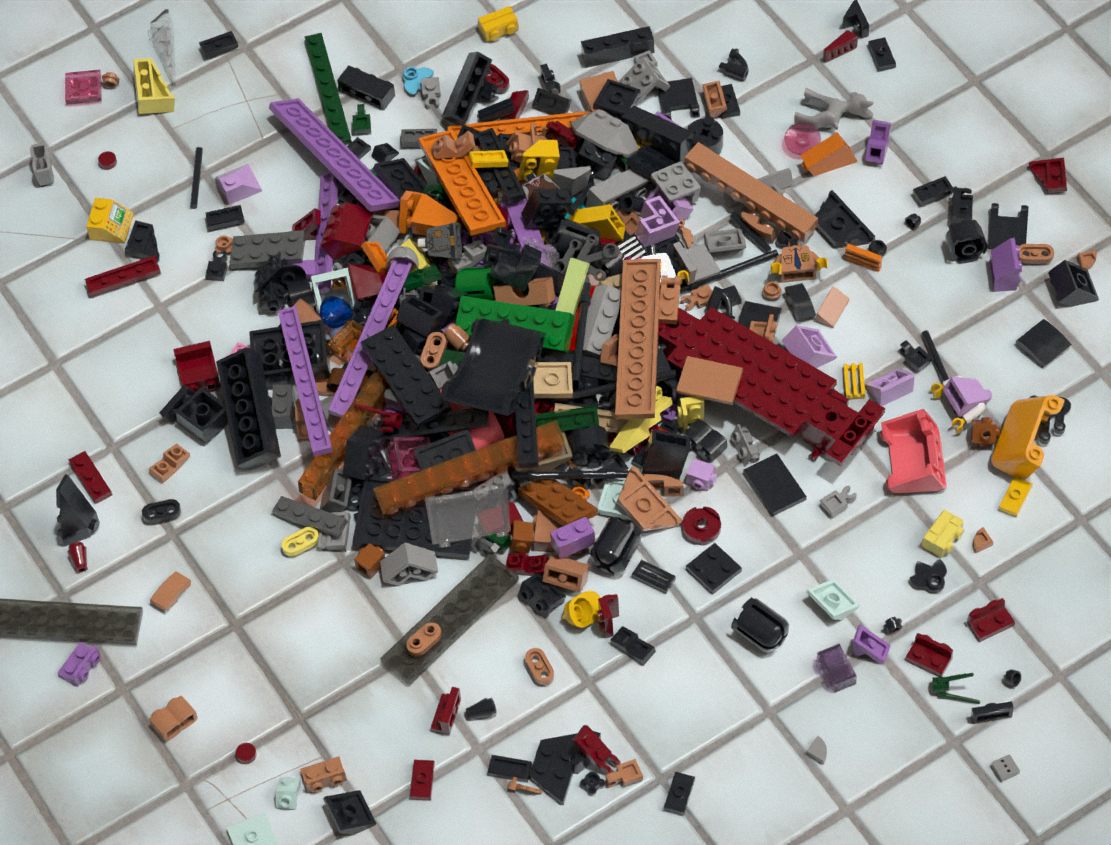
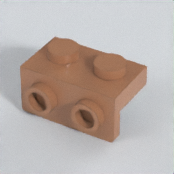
[749,314,777,343]

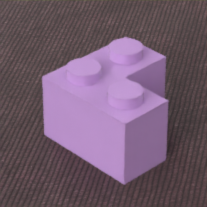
[635,196,680,247]

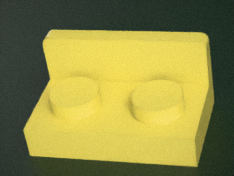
[677,397,704,432]

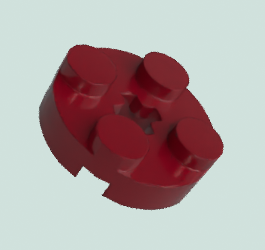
[682,506,721,546]

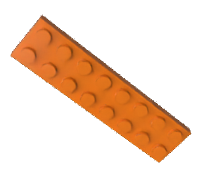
[418,130,506,236]

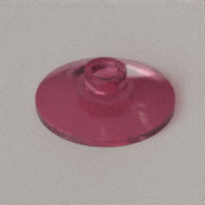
[784,123,821,155]

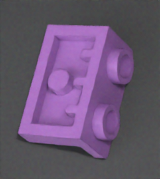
[58,642,101,687]

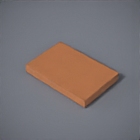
[676,356,743,405]

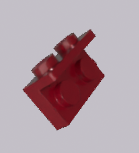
[967,598,1015,642]
[905,633,953,677]
[431,687,462,735]

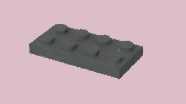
[229,230,306,269]

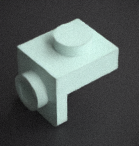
[275,777,300,809]

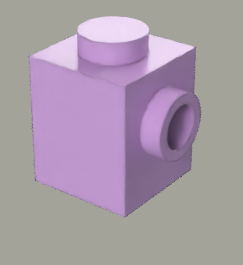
[686,458,717,491]

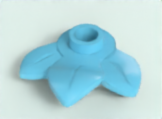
[403,67,434,95]

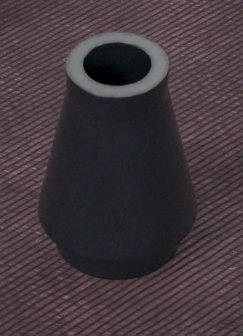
[466,697,497,720]

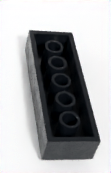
[216,347,281,470]

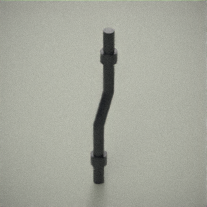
[512,469,629,482]

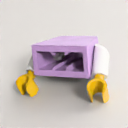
[931,375,992,433]

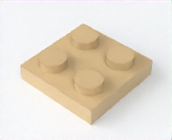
[533,362,573,398]

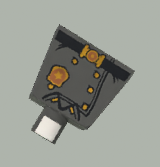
[418,223,462,258]

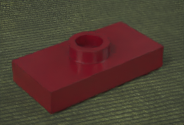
[410,760,435,801]

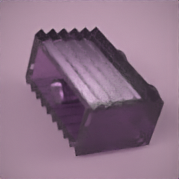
[815,644,857,693]

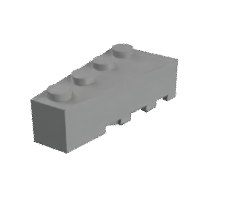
[585,168,656,212]

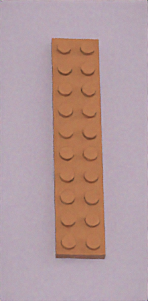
[615,259,661,419]

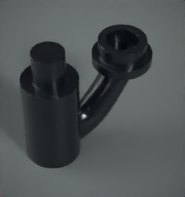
[719,48,749,80]
[705,286,735,319]

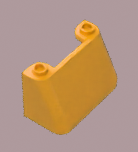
[991,395,1065,480]

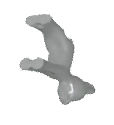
[794,88,874,130]

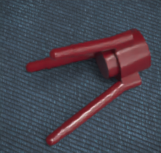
[354,404,402,432]

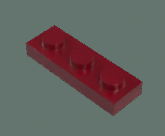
[68,451,113,504]

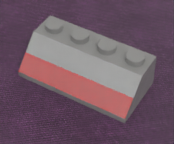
[569,285,622,359]

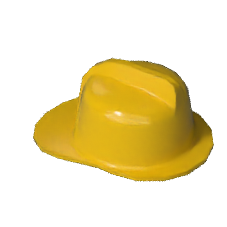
[562,591,600,628]

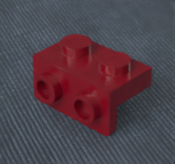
[597,594,619,638]

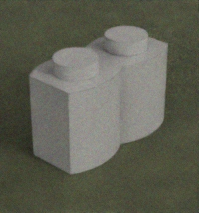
[30,142,54,186]

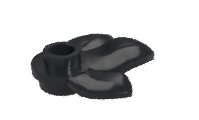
[909,559,947,592]

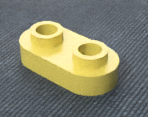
[282,527,319,556]

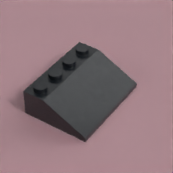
[249,320,331,388]

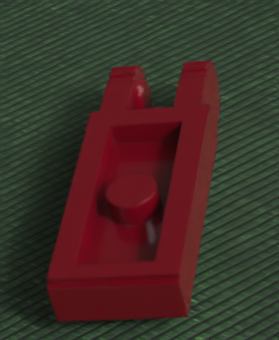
[572,725,621,775]

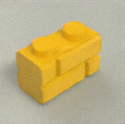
[477,6,519,42]

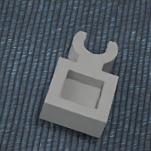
[421,77,441,109]
[820,486,857,517]

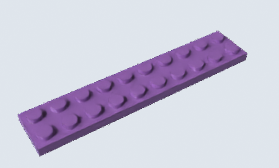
[269,98,400,212]

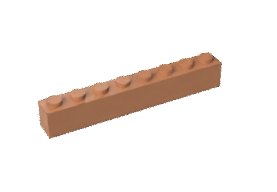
[685,142,818,242]

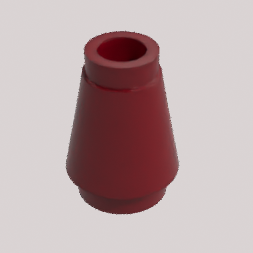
[67,542,88,573]

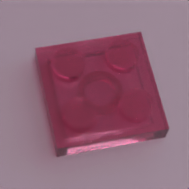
[65,70,102,105]

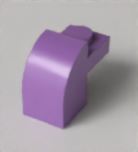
[865,120,891,164]

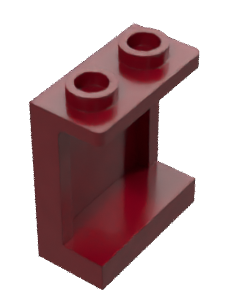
[173,340,221,391]

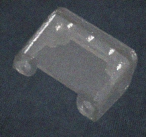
[425,484,511,548]

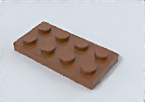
[518,479,598,526]

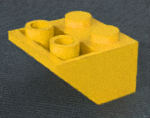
[518,140,560,180]

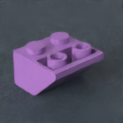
[989,238,1022,292]

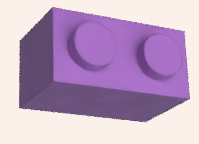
[550,517,595,559]

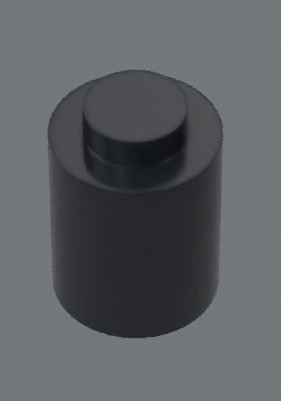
[619,194,645,215]

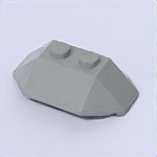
[570,109,639,158]

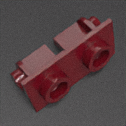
[546,121,582,150]

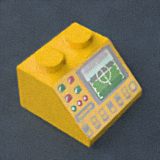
[86,198,134,244]

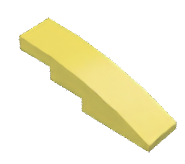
[610,396,673,453]

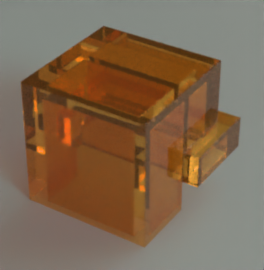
[327,319,364,364]

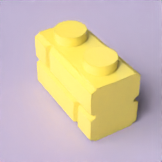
[922,510,965,558]

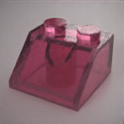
[387,437,431,481]

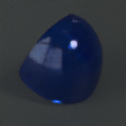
[319,296,353,329]

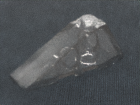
[147,9,176,86]

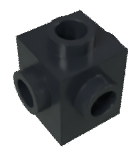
[258,281,286,314]

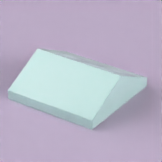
[806,579,860,620]

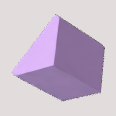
[865,369,914,406]

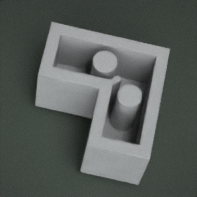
[380,543,438,586]

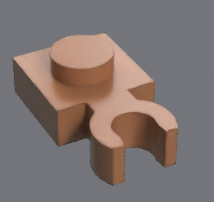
[681,284,712,311]

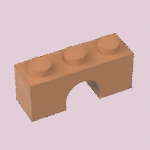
[493,277,556,307]

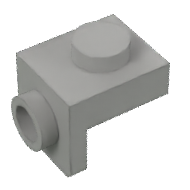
[430,361,458,389]

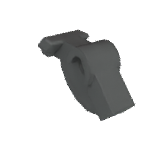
[471,538,500,558]

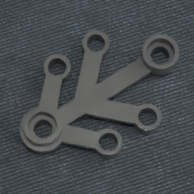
[552,234,620,283]

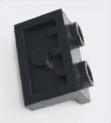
[518,573,566,618]

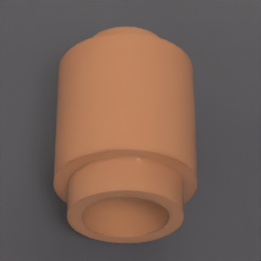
[443,323,471,352]

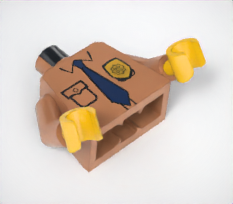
[770,239,828,283]

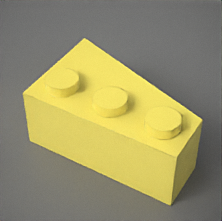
[133,58,175,114]

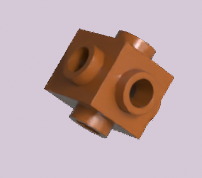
[971,417,1000,446]

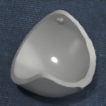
[386,246,419,269]

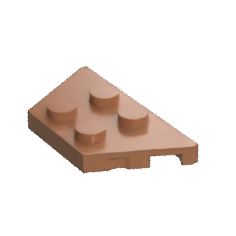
[616,465,683,531]

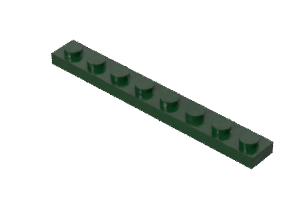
[304,33,352,145]

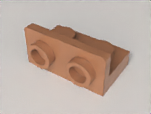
[300,756,347,793]

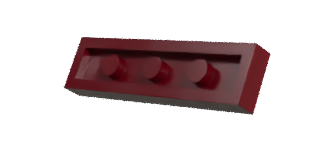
[85,255,161,297]

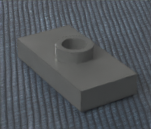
[401,129,438,147]

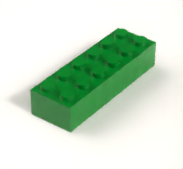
[455,296,575,353]

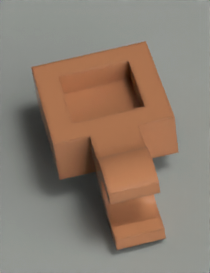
[616,208,641,235]
[605,759,643,788]

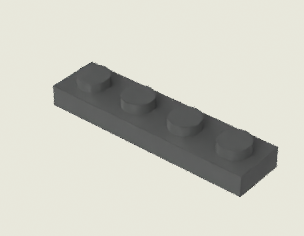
[272,496,348,538]

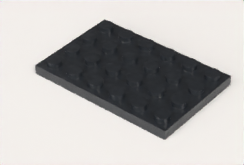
[353,476,478,559]

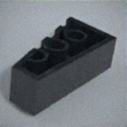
[621,106,693,165]

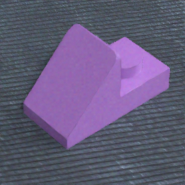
[852,625,891,664]

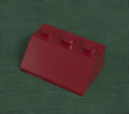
[320,202,373,260]

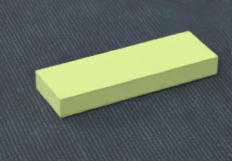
[556,258,590,316]

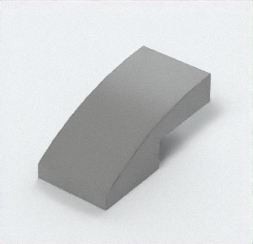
[448,240,486,274]

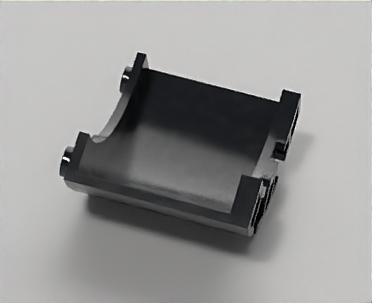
[441,318,546,416]

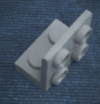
[618,57,671,105]
[651,161,701,203]
[671,242,720,285]

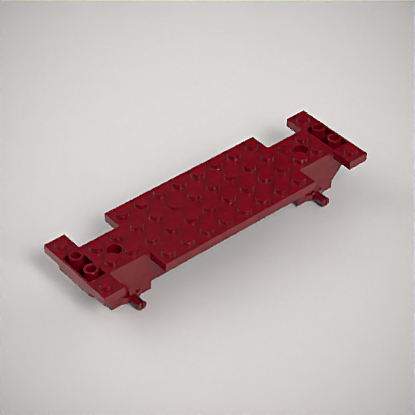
[658,285,885,466]

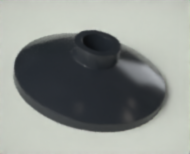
[270,264,306,290]

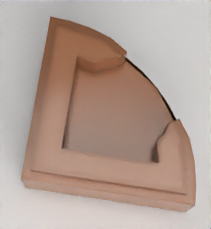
[1077,250,1097,270]
[973,527,993,553]

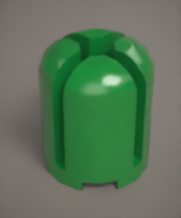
[454,266,502,301]

